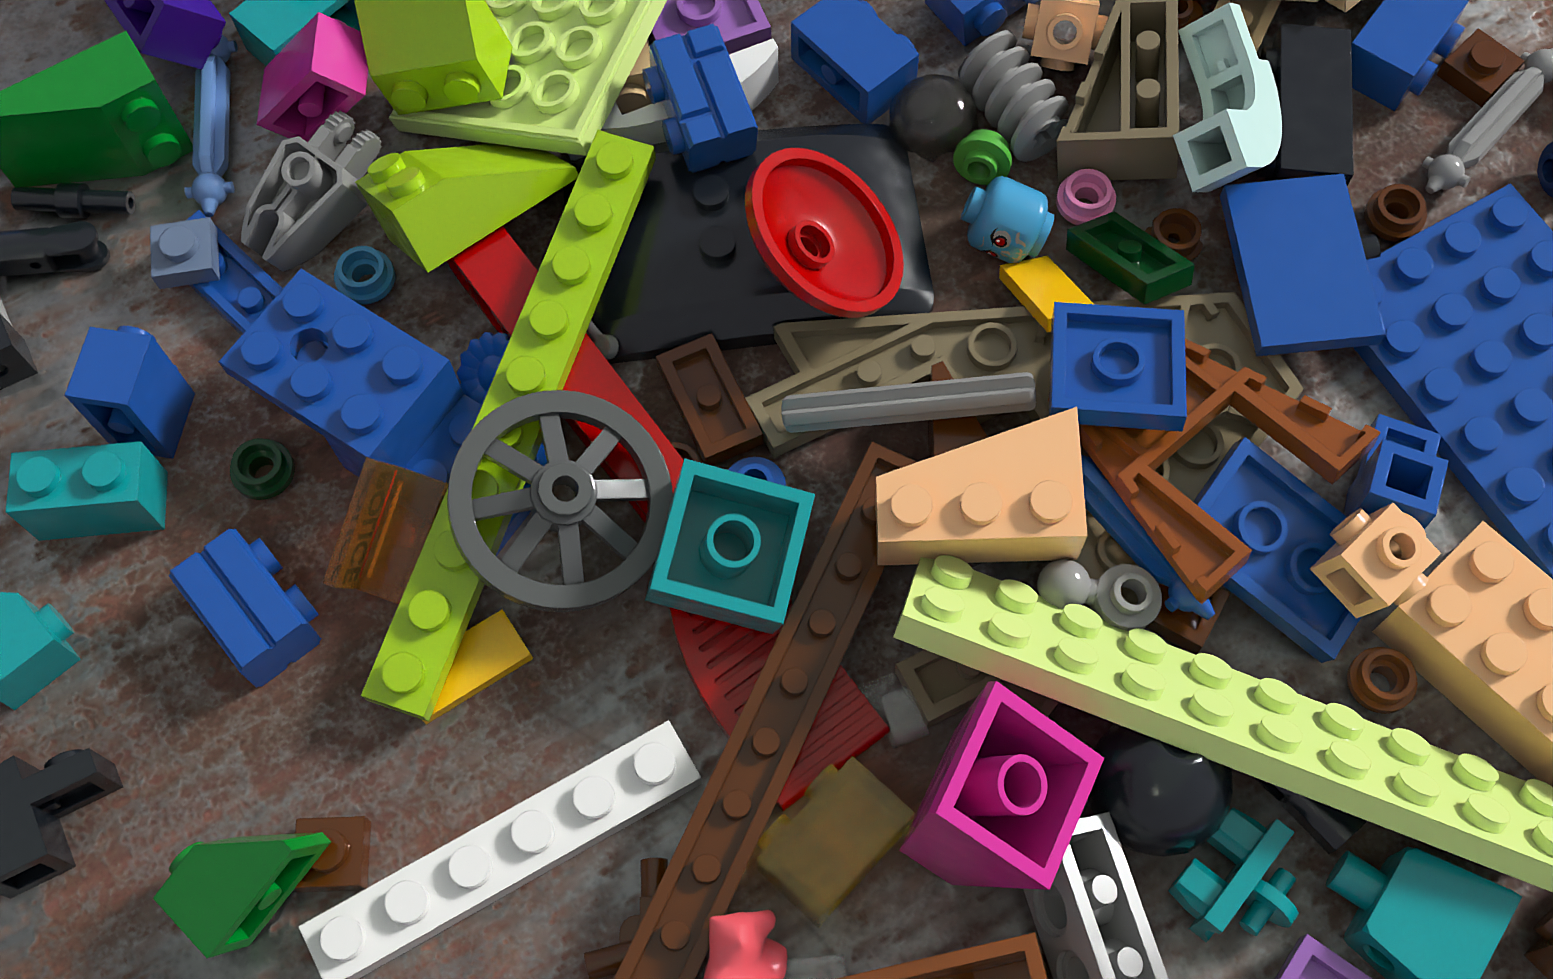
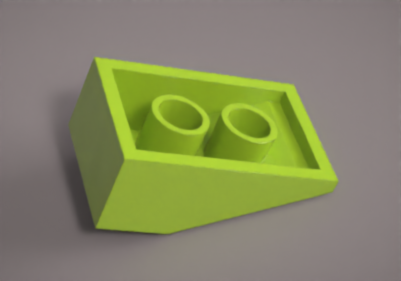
[355,144,579,273]

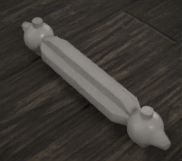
[1422,48,1553,194]

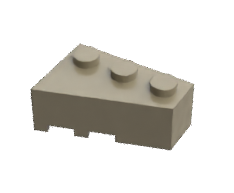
[1056,0,1179,182]

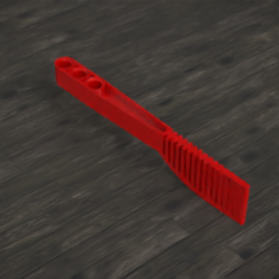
[446,226,890,812]

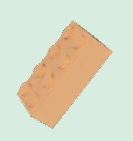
[1372,521,1553,786]

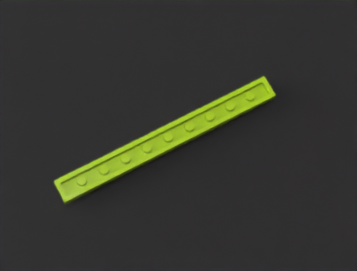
[361,130,656,722]

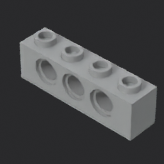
[1023,812,1168,979]

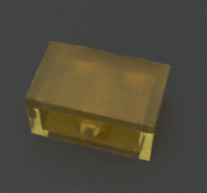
[757,756,915,928]

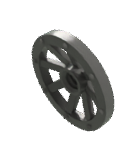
[447,390,673,612]

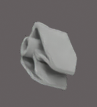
[241,111,382,272]

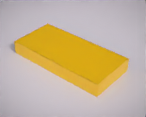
[999,255,1094,333]
[423,609,533,725]

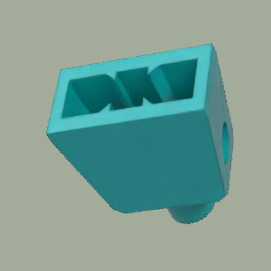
[1325,847,1522,979]

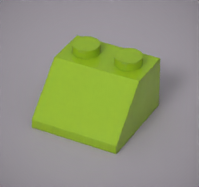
[354,0,513,115]

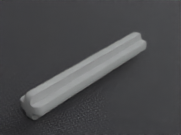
[781,372,1037,433]

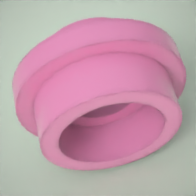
[1056,169,1116,225]

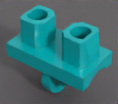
[1168,807,1299,942]

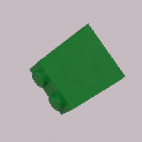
[0,31,193,187]

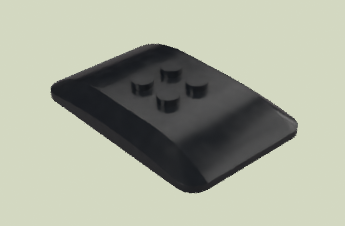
[563,124,934,364]

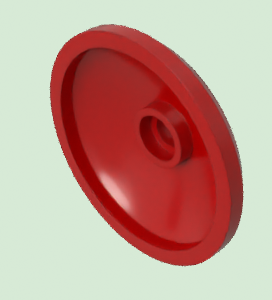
[745,148,904,318]

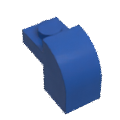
[1344,414,1449,529]

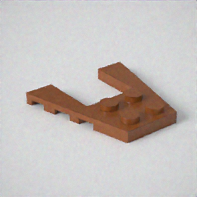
[1048,338,1381,604]

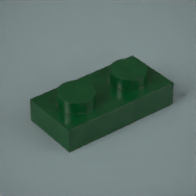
[1066,211,1195,305]

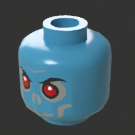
[960,176,1054,263]

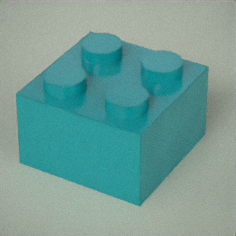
[645,458,815,634]

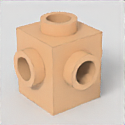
[1022,0,1108,71]
[1310,503,1441,618]

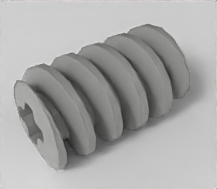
[958,30,1069,162]

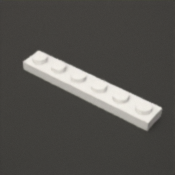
[298,720,703,979]

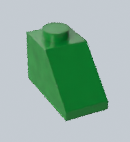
[153,832,331,958]

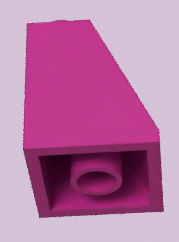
[899,681,1104,890]

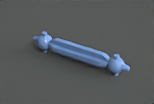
[185,35,238,217]

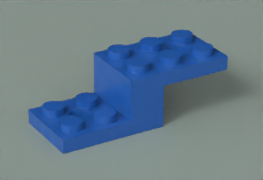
[219,268,547,556]

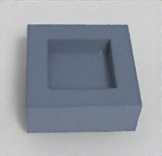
[150,217,220,289]

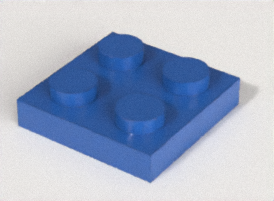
[1049,302,1187,432]

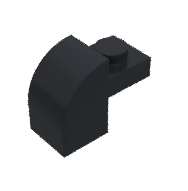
[0,748,123,899]

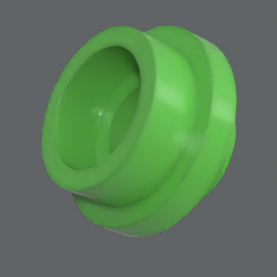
[953,129,1012,185]

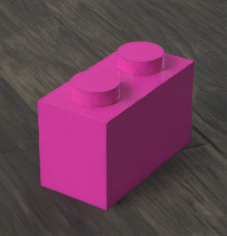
[256,12,368,142]

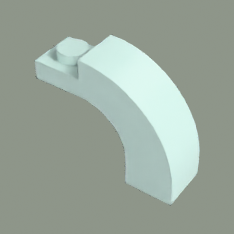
[1173,2,1282,192]

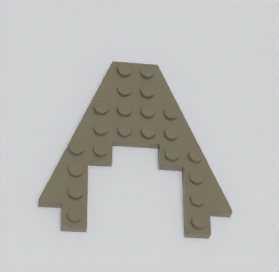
[745,292,1304,729]

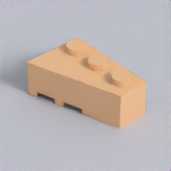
[875,407,1088,565]

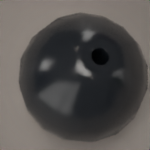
[1088,724,1233,857]

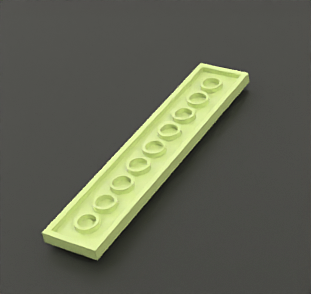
[893,555,1553,892]

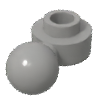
[1037,559,1162,631]

